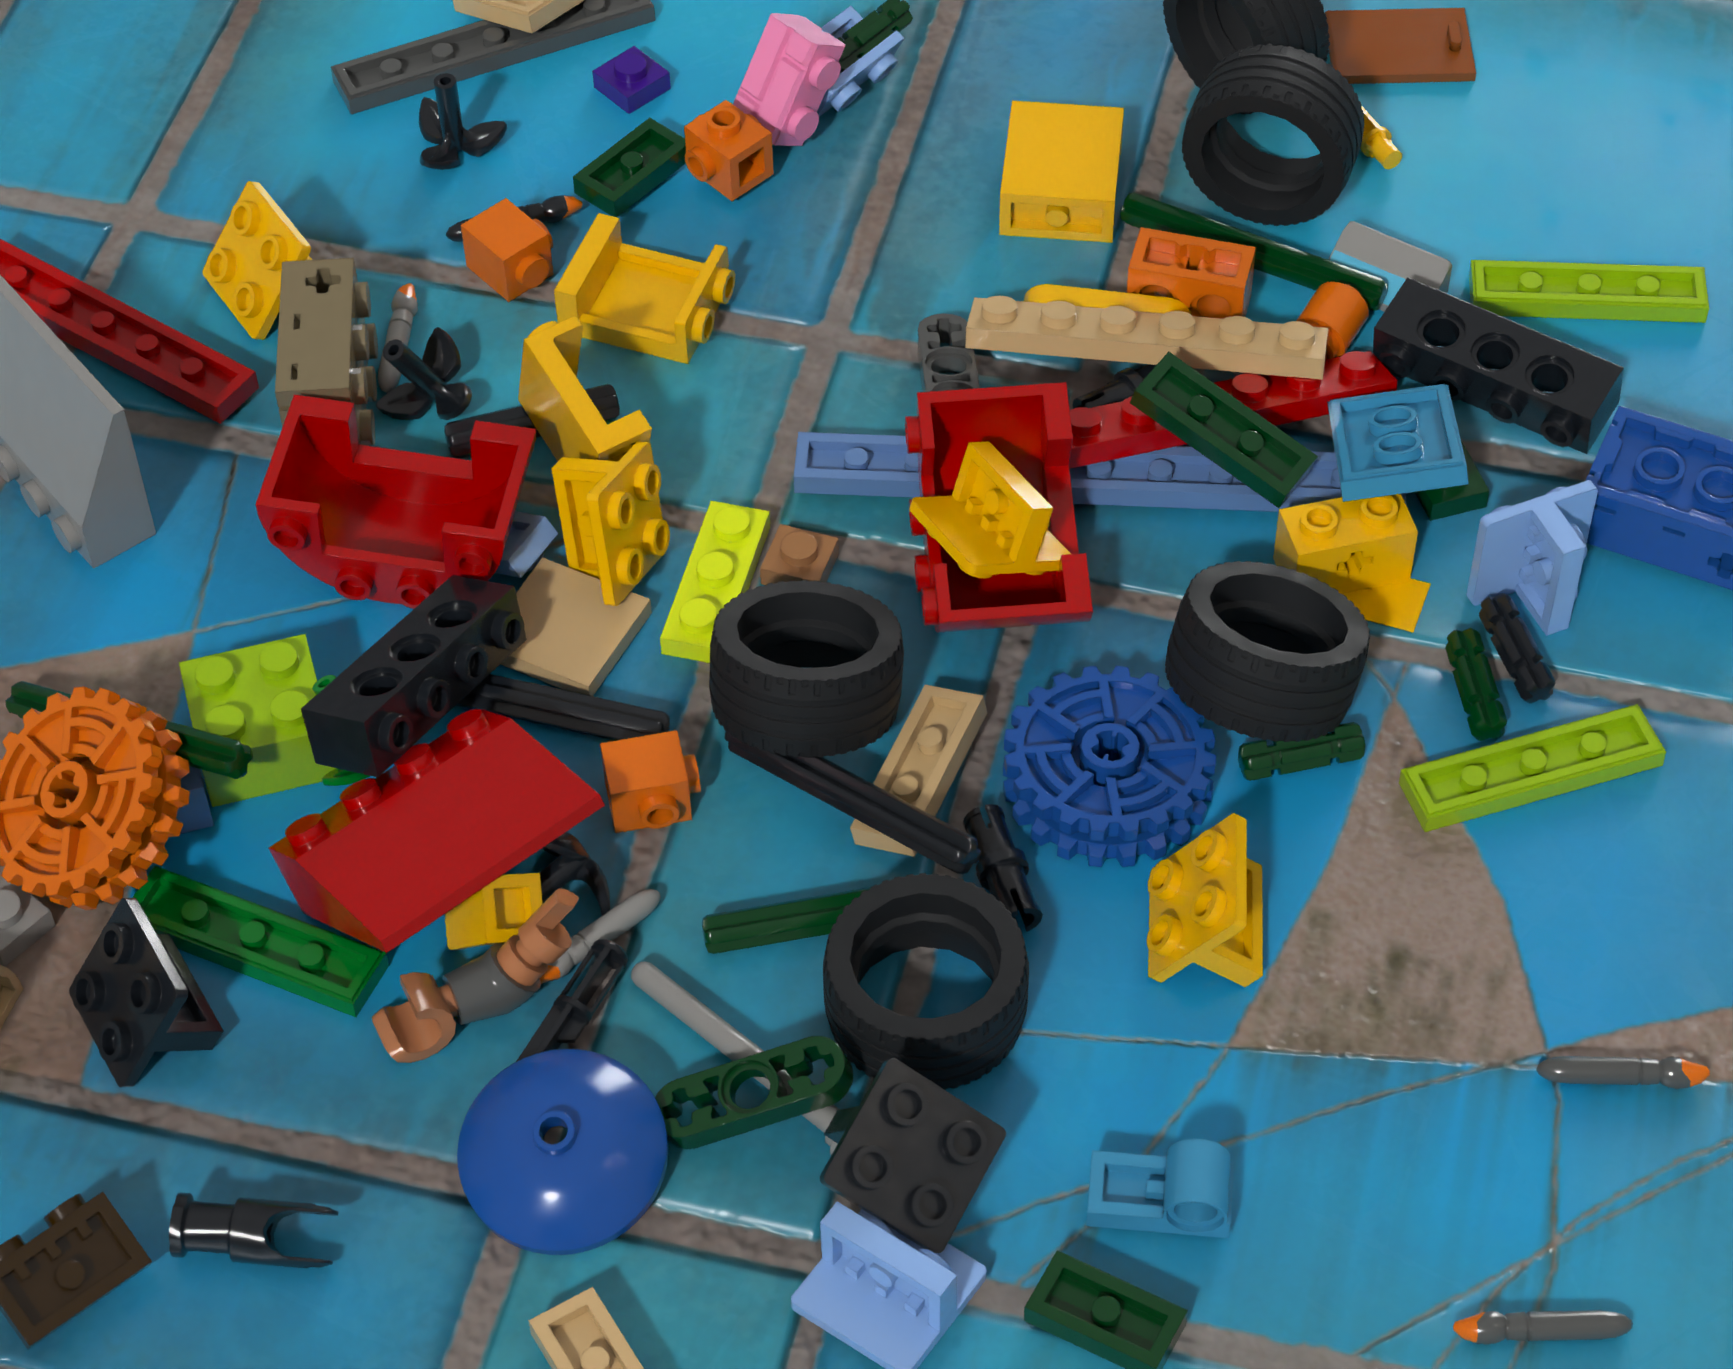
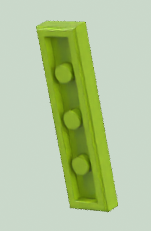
[1469,260,1709,323]
[1399,704,1666,832]

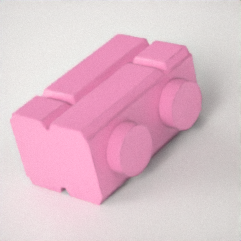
[733,13,846,146]

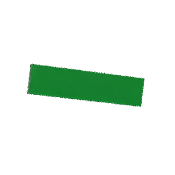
[132,866,389,1017]

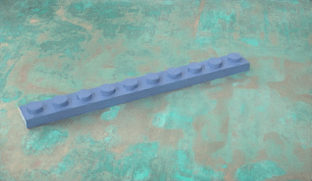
[794,432,1406,512]

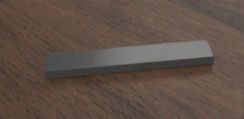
[331,0,655,114]

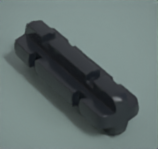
[1479,593,1555,703]

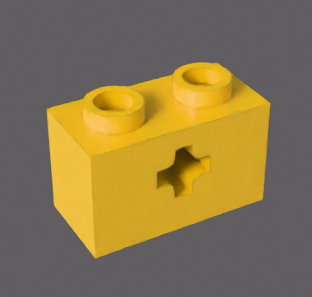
[1273,494,1418,594]

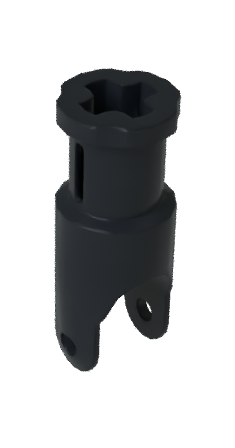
[169,1192,339,1268]

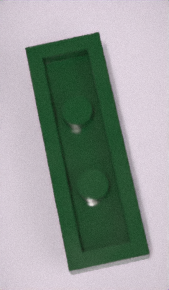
[1130,351,1318,508]

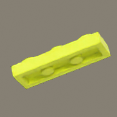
[660,501,770,663]

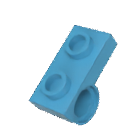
[1086,1139,1234,1238]

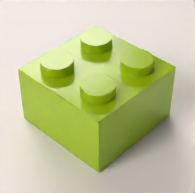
[179,634,336,807]

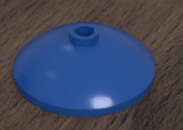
[457,1049,669,1255]

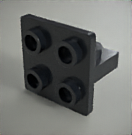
[69,898,224,1087]
[820,1058,1006,1253]

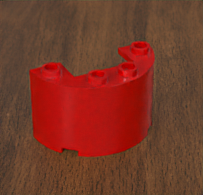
[905,382,1093,633]
[255,394,536,609]

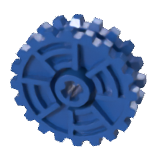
[1003,666,1217,867]

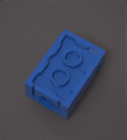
[1585,406,1733,590]

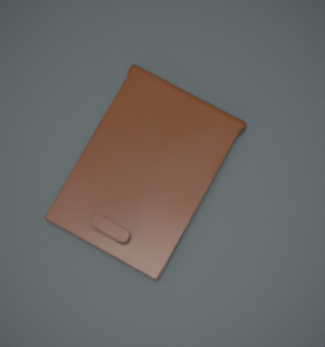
[1325,8,1476,84]

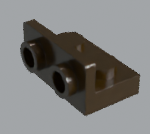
[0,1192,152,1350]

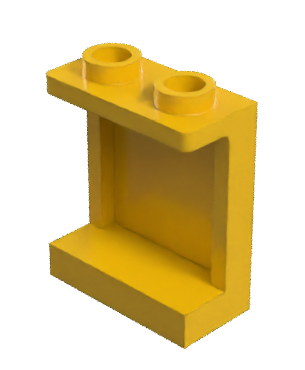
[999,100,1124,243]
[554,213,735,364]
[518,316,652,461]

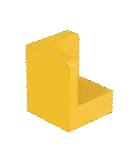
[445,873,543,950]

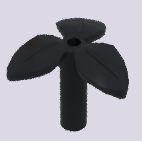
[419,73,507,170]
[376,327,472,420]
[539,831,610,915]

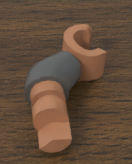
[372,888,579,1063]

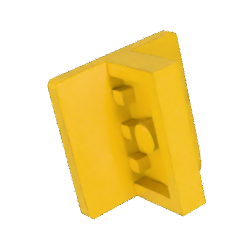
[203,181,313,340]
[551,441,670,606]
[909,441,1071,578]
[1147,813,1263,987]

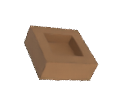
[760,524,839,585]

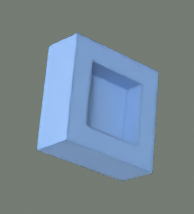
[495,511,558,578]

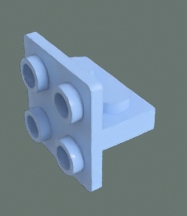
[1466,480,1598,636]
[791,1201,986,1369]

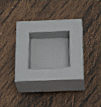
[0,878,56,967]

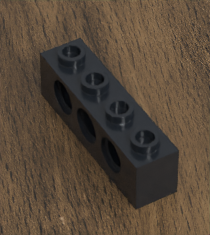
[1373,277,1624,454]
[301,575,527,777]

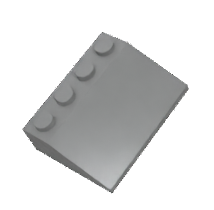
[0,275,156,569]

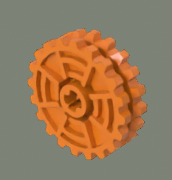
[0,686,190,910]

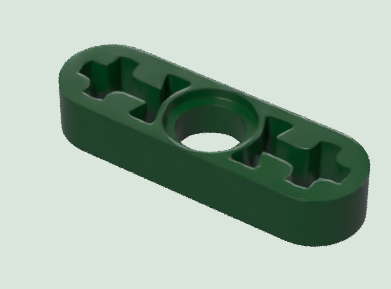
[655,1036,853,1149]

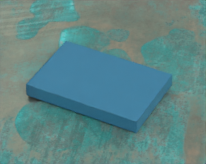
[1327,384,1469,502]

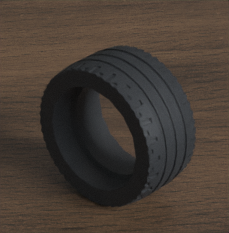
[1163,0,1330,114]
[1182,44,1364,226]
[1165,561,1370,742]
[709,580,904,758]
[823,873,1029,1090]

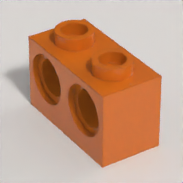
[1127,227,1256,319]

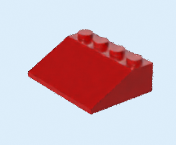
[269,709,605,953]

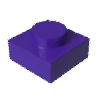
[592,46,671,114]

